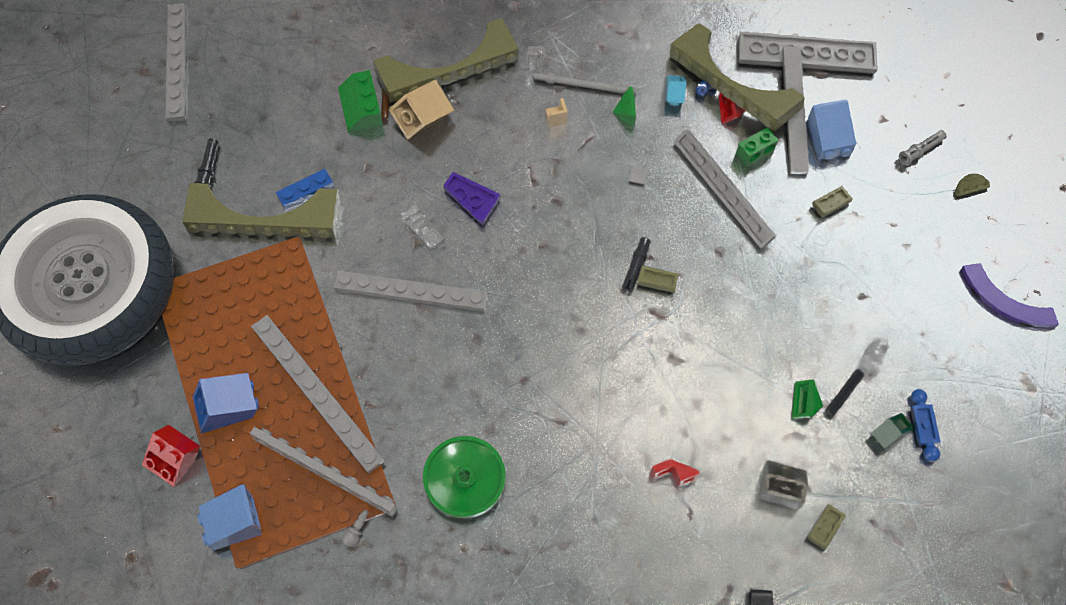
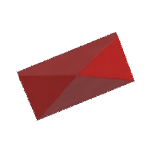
[719,93,745,124]

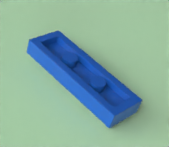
[276,168,334,209]

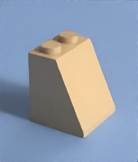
[388,80,454,140]

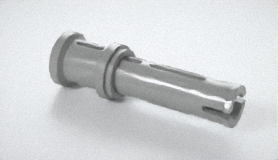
[898,129,947,166]

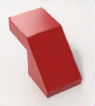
[650,459,700,487]

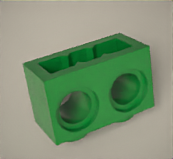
[735,127,778,168]

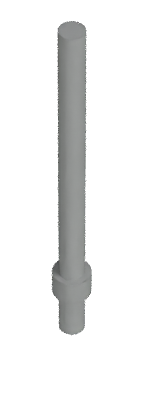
[533,72,637,96]

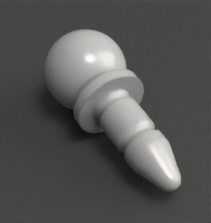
[342,510,368,547]

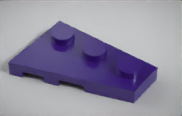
[444,172,501,226]

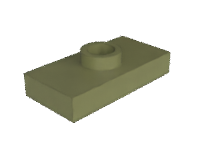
[812,185,853,218]
[637,265,679,293]
[807,503,846,550]

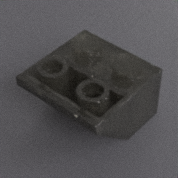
[758,460,808,510]

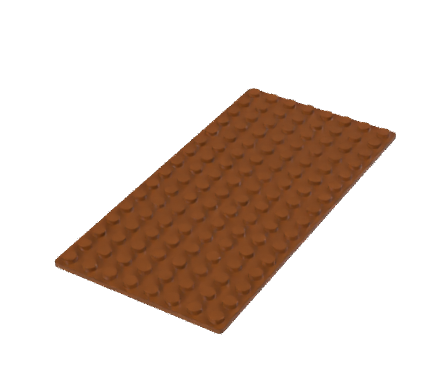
[162,237,396,569]

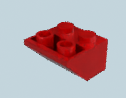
[142,425,200,486]

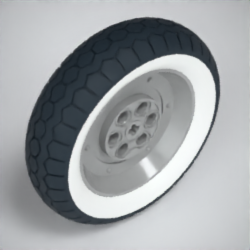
[0,194,174,366]

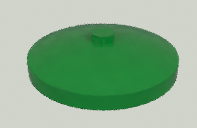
[423,436,506,518]

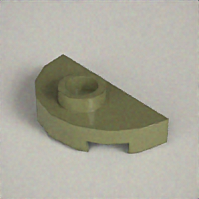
[955,173,991,196]

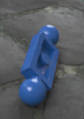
[910,389,941,462]

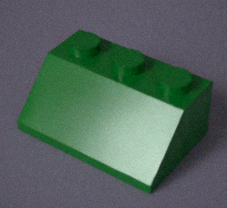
[338,70,383,132]

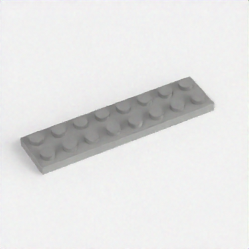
[739,31,878,73]

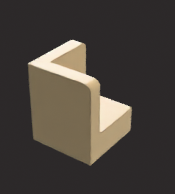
[545,98,568,127]

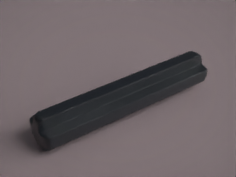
[825,368,865,417]

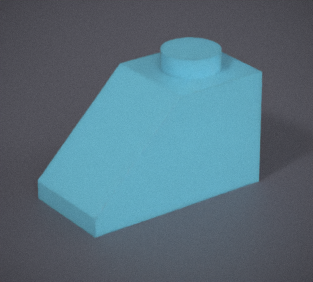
[665,75,686,105]

